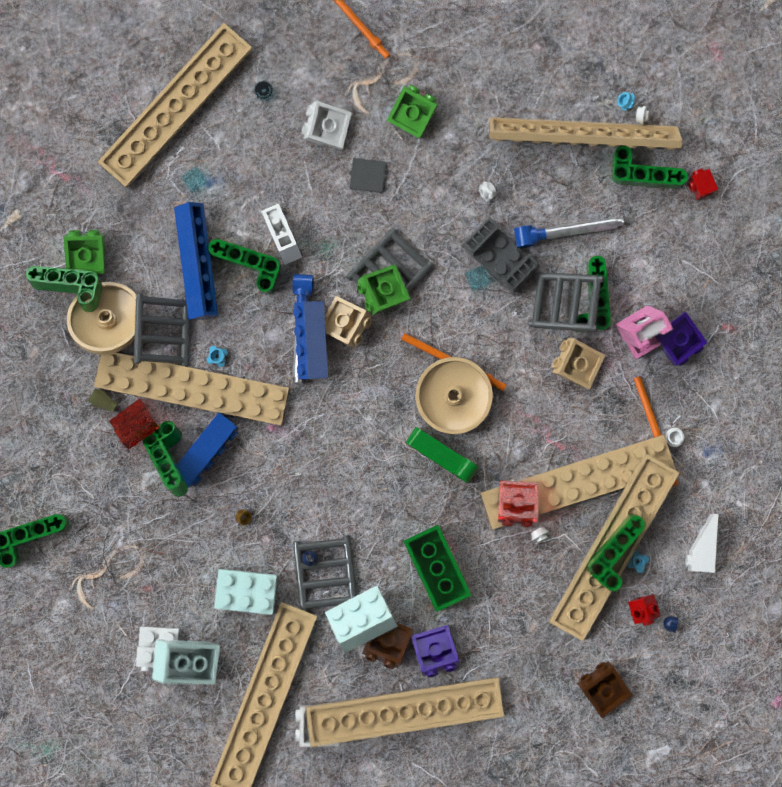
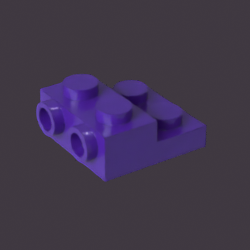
[655,312,708,366]
[411,625,460,678]

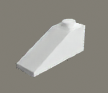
[261,204,302,265]
[685,514,718,573]

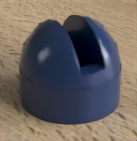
[302,551,318,566]
[663,616,678,633]

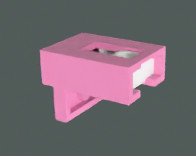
[615,305,673,359]

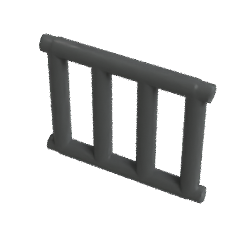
[346,227,434,315]
[529,272,604,332]
[134,293,190,367]
[293,535,357,611]

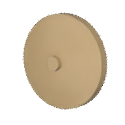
[67,282,144,354]
[415,357,493,434]

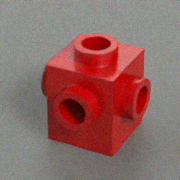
[628,594,661,626]

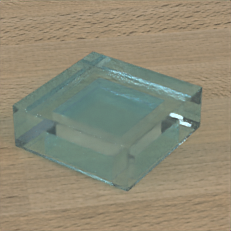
[181,166,208,193]
[465,265,490,291]

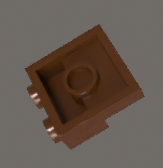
[362,622,413,669]
[577,661,633,718]

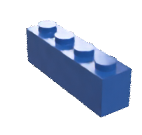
[293,301,328,379]
[177,412,238,488]

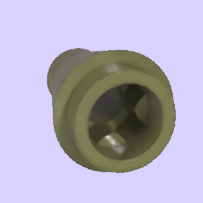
[88,388,118,413]

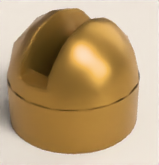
[235,509,252,526]

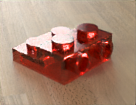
[109,398,160,450]
[498,480,538,527]

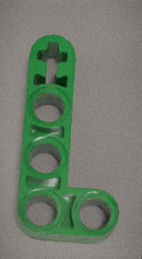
[611,145,688,189]
[208,239,281,294]
[576,255,611,333]
[26,266,102,312]
[142,420,188,497]
[405,427,479,484]
[0,514,69,568]
[587,514,645,591]

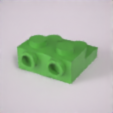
[387,84,439,139]
[63,230,106,274]
[357,264,411,315]

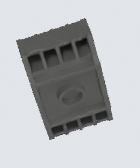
[461,217,540,295]

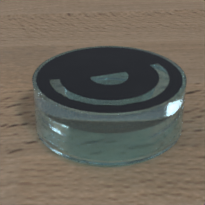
[254,81,273,101]

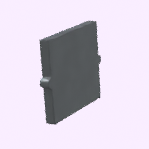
[349,158,386,193]

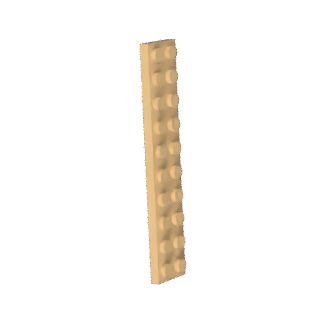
[98,23,252,188]
[489,117,682,150]
[94,352,289,426]
[481,435,676,530]
[549,453,679,641]
[210,602,317,787]
[305,677,504,747]

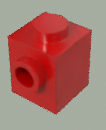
[688,168,718,200]

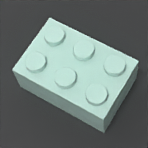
[214,569,278,615]
[325,586,398,653]
[152,640,220,684]

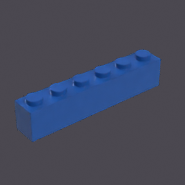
[174,202,218,320]

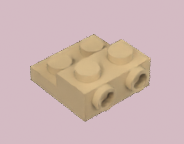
[325,296,372,348]
[552,338,605,390]

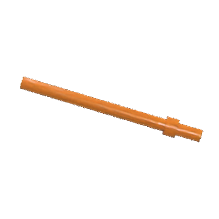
[333,0,391,60]
[401,333,507,391]
[633,376,679,487]

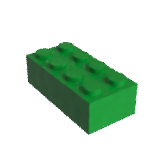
[403,524,472,612]

